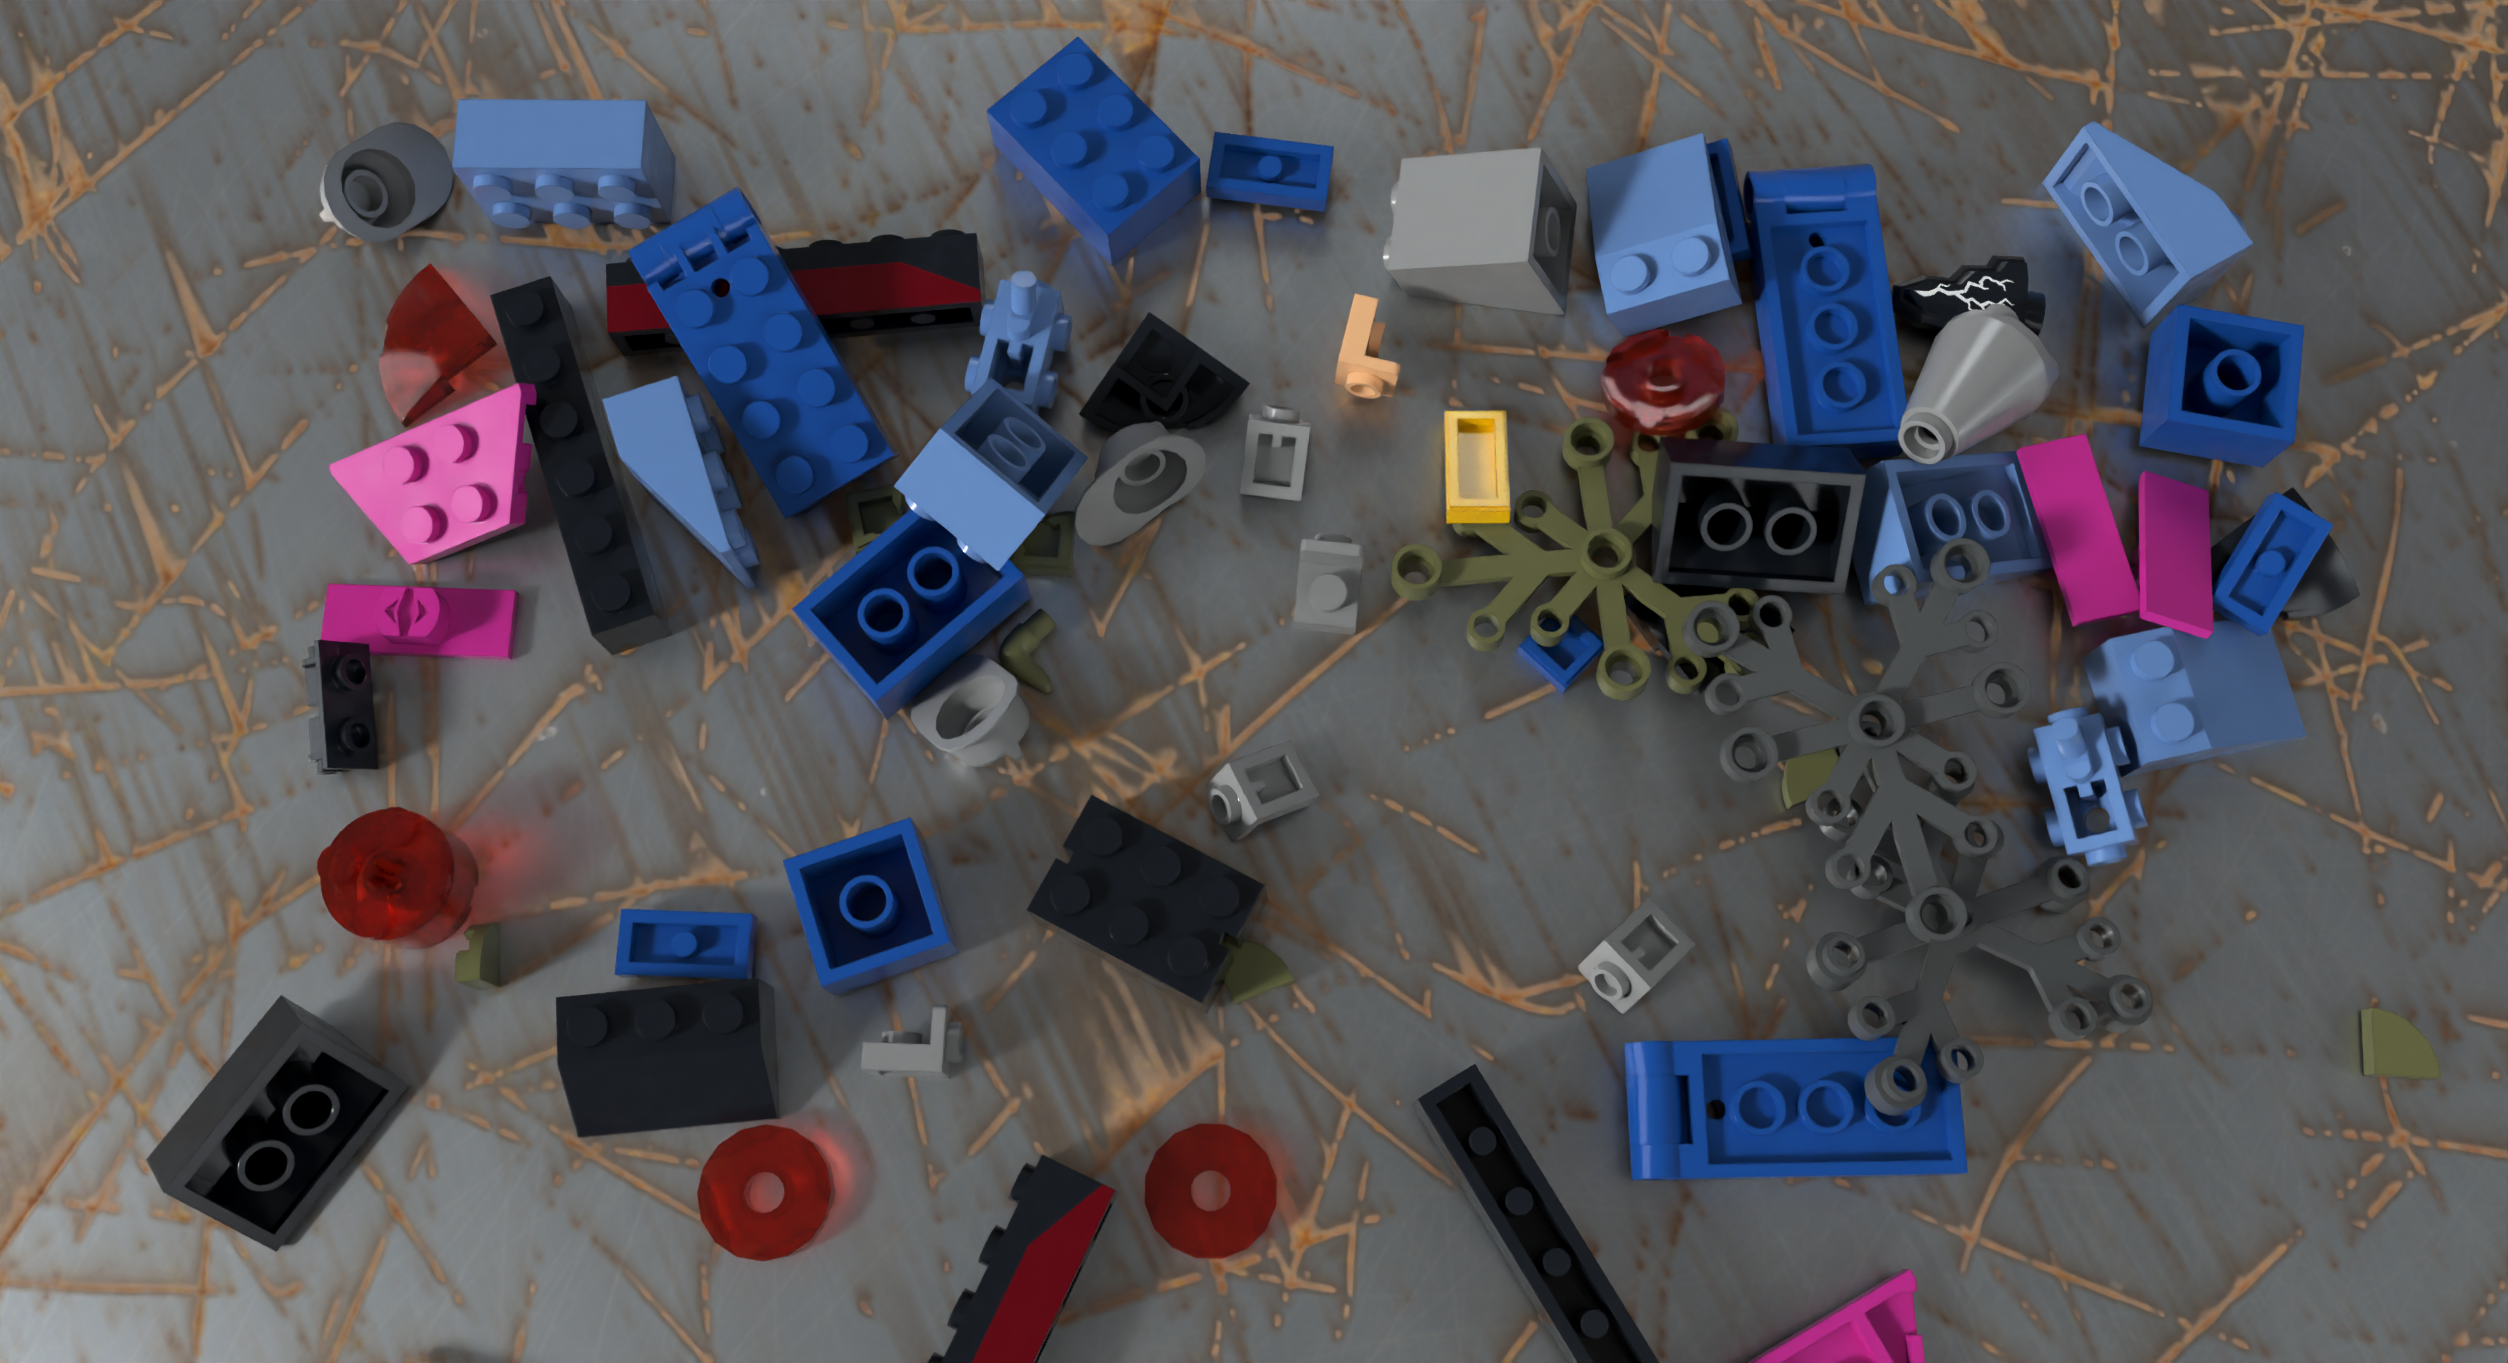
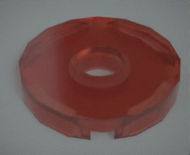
[1601,329,1726,436]
[697,1124,835,1262]
[1144,1124,1277,1259]

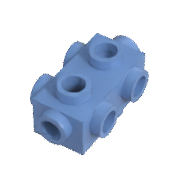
[965,270,1072,415]
[2027,707,2148,867]

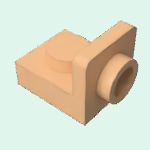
[1334,293,1401,399]

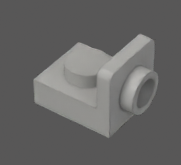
[1239,405,1311,501]
[1293,533,1365,635]
[1205,740,1319,841]
[1578,898,1696,1013]
[861,1005,964,1079]

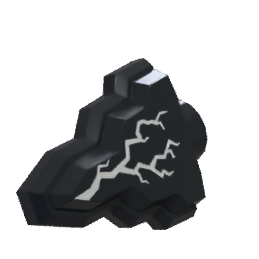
[1890,255,2046,336]

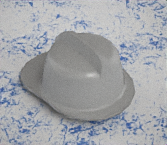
[319,122,453,243]
[1073,421,1207,546]
[911,654,1030,768]

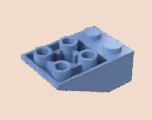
[602,376,760,590]

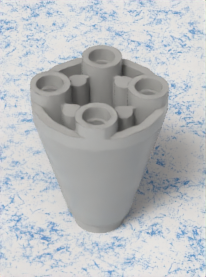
[1898,304,2059,464]

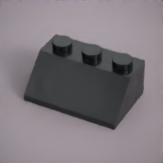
[1652,437,1866,595]
[556,978,780,1138]
[146,995,409,1252]

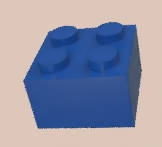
[2139,304,2304,468]
[783,817,960,996]

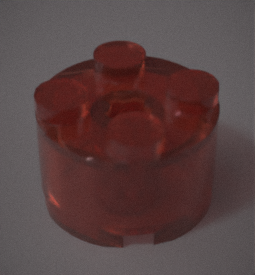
[317,807,479,950]

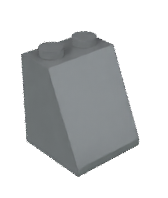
[1383,147,1577,315]

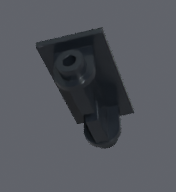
[301,640,378,775]

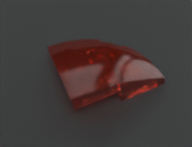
[379,263,498,427]

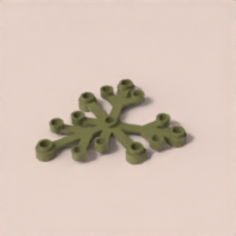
[1390,407,1766,701]

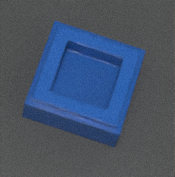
[1516,614,1605,694]

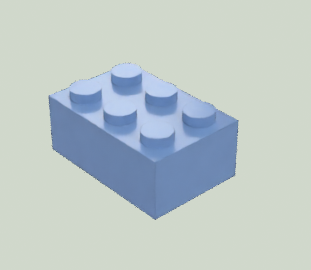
[452,99,676,229]
[894,377,1088,571]

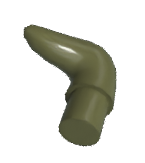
[998,608,1057,693]

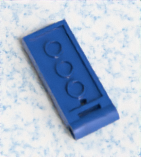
[1743,164,1907,459]
[628,186,900,519]
[1624,1037,1968,1181]

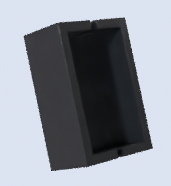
[1027,795,1268,1014]

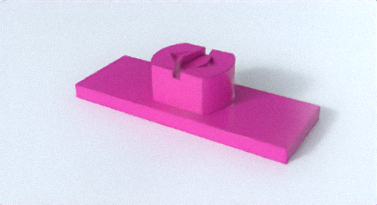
[2016,433,2140,627]
[2132,470,2214,639]
[320,584,519,660]

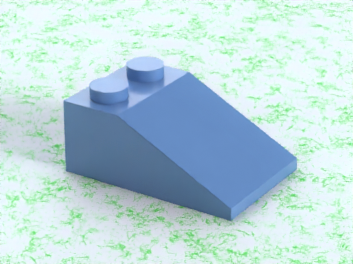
[2042,121,2254,327]
[1586,133,1742,337]
[1851,451,2053,606]
[2082,620,2307,778]

